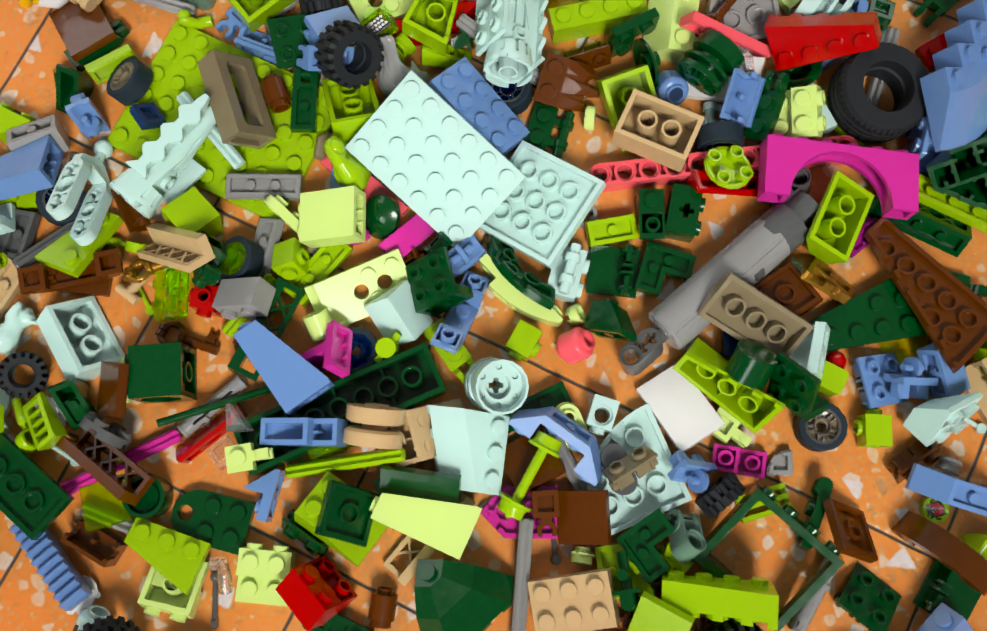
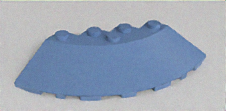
[920,0,987,152]

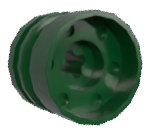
[676,28,745,97]

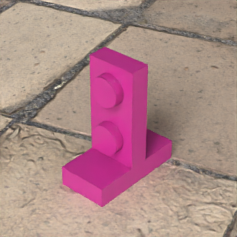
[300,320,353,378]

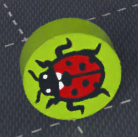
[919,497,949,523]

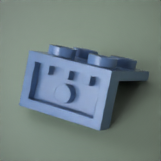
[903,113,939,178]

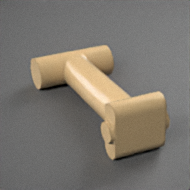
[114,268,164,306]

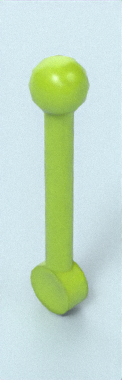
[135,271,157,316]

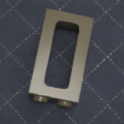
[197,50,277,149]

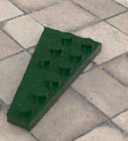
[809,278,928,351]

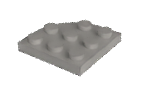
[706,0,781,40]

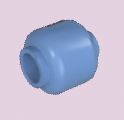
[654,70,689,105]

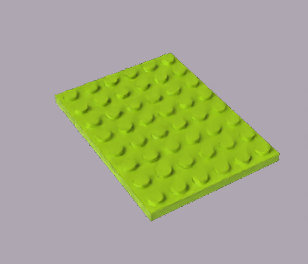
[107,20,332,219]

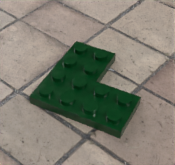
[0,432,74,540]

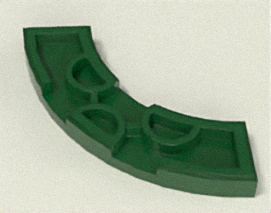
[487,234,555,310]

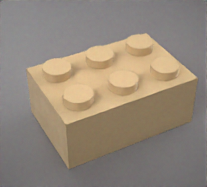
[611,89,705,173]
[527,567,621,631]

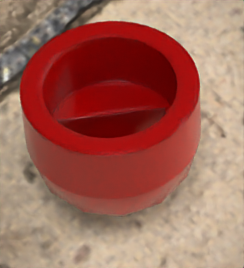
[825,351,847,369]

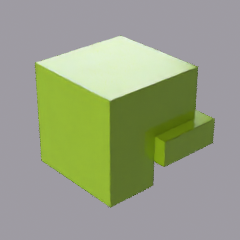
[161,186,223,237]

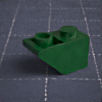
[634,189,666,239]

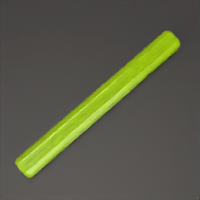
[285,447,406,478]

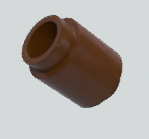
[260,74,291,113]
[368,586,398,629]

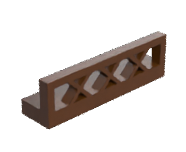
[56,428,156,506]

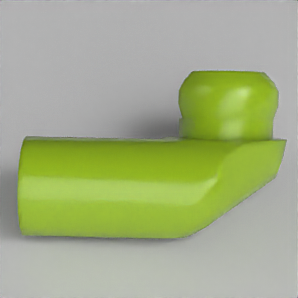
[177,9,215,30]

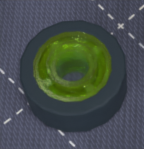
[218,236,264,279]

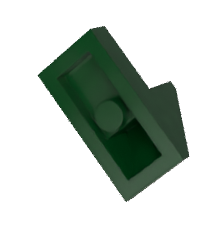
[47,378,97,431]

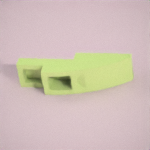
[479,253,563,327]

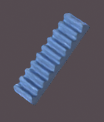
[9,524,93,611]

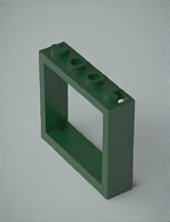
[693,483,845,631]

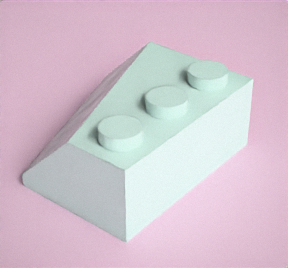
[426,405,510,495]

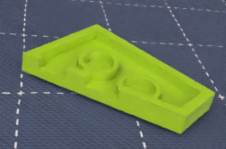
[34,212,123,278]
[124,517,212,597]

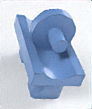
[65,93,110,139]
[448,235,488,279]
[883,357,939,399]
[667,450,718,493]

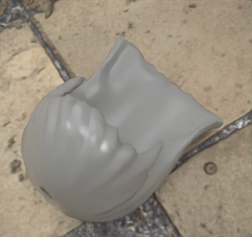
[377,35,429,98]

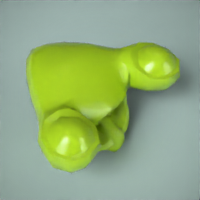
[324,136,371,191]

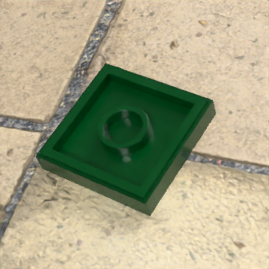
[314,480,379,547]

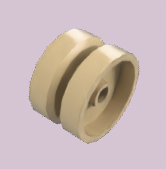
[343,403,406,449]

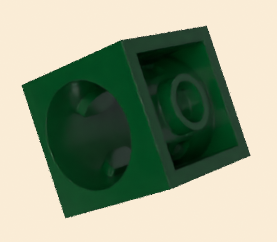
[124,342,197,404]

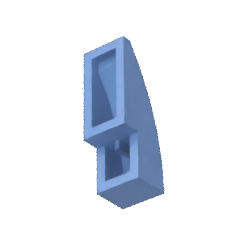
[259,417,348,447]

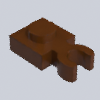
[531,489,560,537]

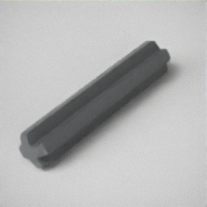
[12,222,74,269]

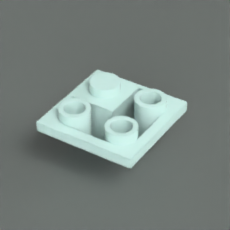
[903,392,983,447]

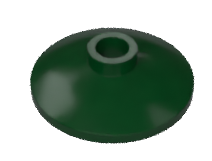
[633,38,661,86]

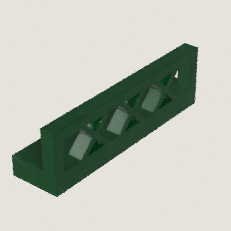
[867,191,972,257]
[227,277,306,382]

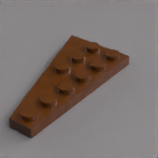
[864,217,987,374]

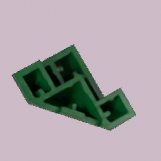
[926,131,987,210]
[414,559,514,631]

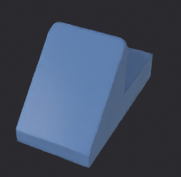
[244,469,286,522]

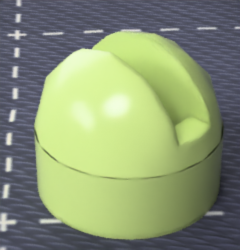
[564,303,586,325]

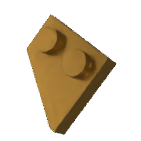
[800,257,855,304]

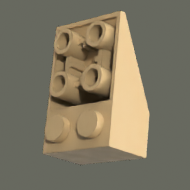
[388,398,463,467]

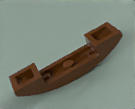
[17,248,124,294]
[891,511,987,596]

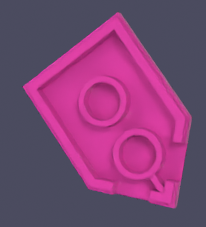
[481,485,557,539]

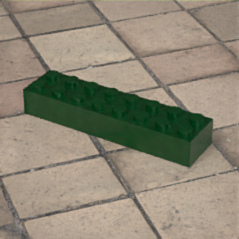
[231,342,448,476]

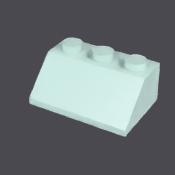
[36,295,125,382]

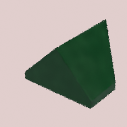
[53,64,95,113]

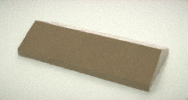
[697,272,814,356]

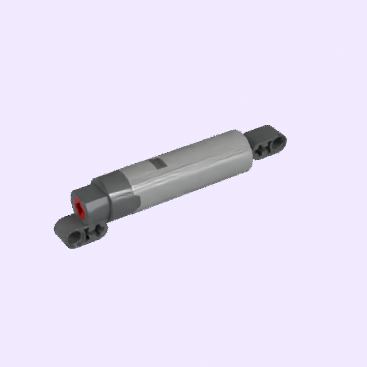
[619,168,819,376]

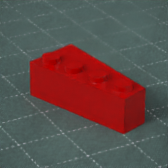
[764,12,882,71]

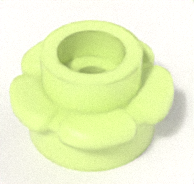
[569,546,595,565]

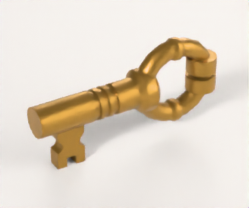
[124,260,169,283]

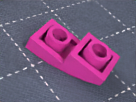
[378,214,435,258]
[712,443,767,479]

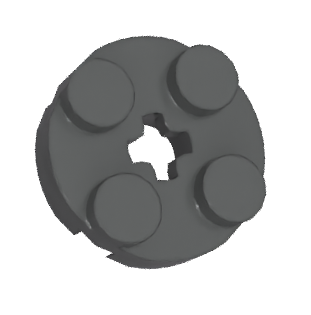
[79,410,133,450]

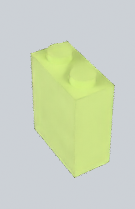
[297,186,366,248]

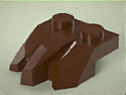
[532,52,599,112]

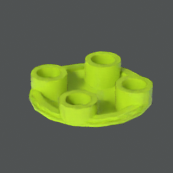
[704,145,754,189]

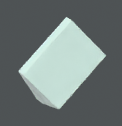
[364,279,433,345]

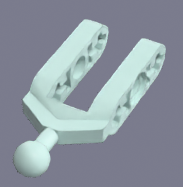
[46,140,114,246]

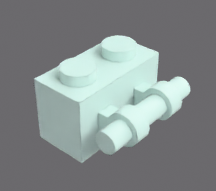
[547,243,591,304]

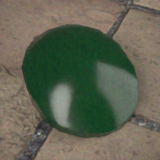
[776,62,822,90]
[366,195,401,239]

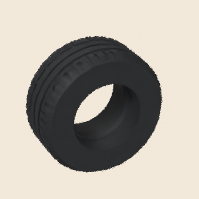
[827,42,929,144]

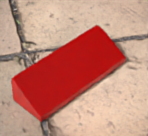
[688,170,758,197]
[176,402,248,464]

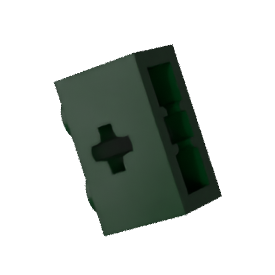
[665,183,706,243]

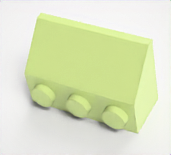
[643,0,700,63]

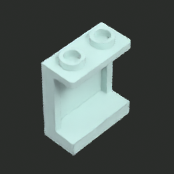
[789,321,831,379]

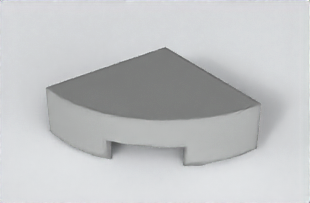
[765,450,793,476]

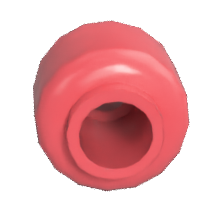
[556,327,595,364]

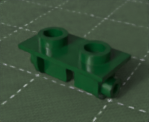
[281,509,329,557]

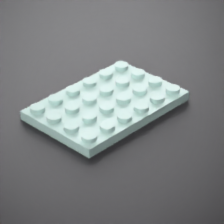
[345,70,526,247]

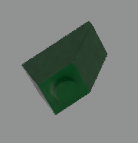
[583,298,637,342]

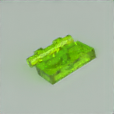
[151,268,189,321]

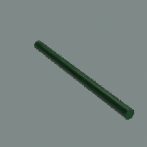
[156,386,271,427]

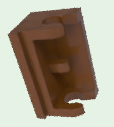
[60,517,128,567]

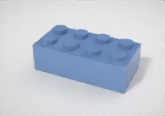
[428,57,530,156]

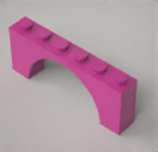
[757,133,919,220]

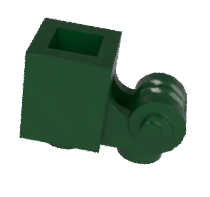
[192,231,228,289]

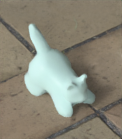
[0,301,38,376]

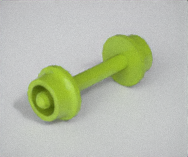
[497,430,562,521]

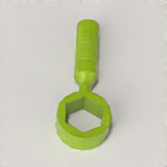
[105,237,148,253]
[11,398,37,454]

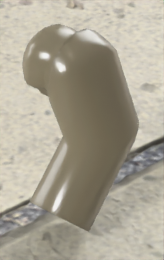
[314,130,333,160]

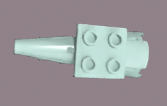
[474,0,549,88]
[108,94,216,219]

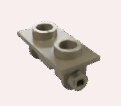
[601,444,659,492]

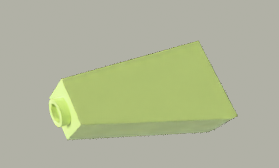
[369,493,483,560]

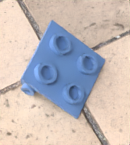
[851,352,909,410]

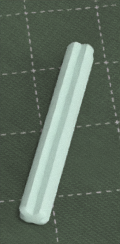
[176,91,245,169]

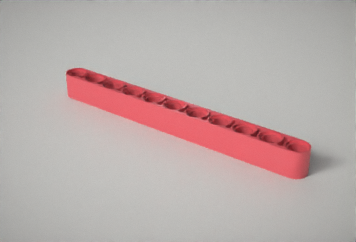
[589,135,858,192]

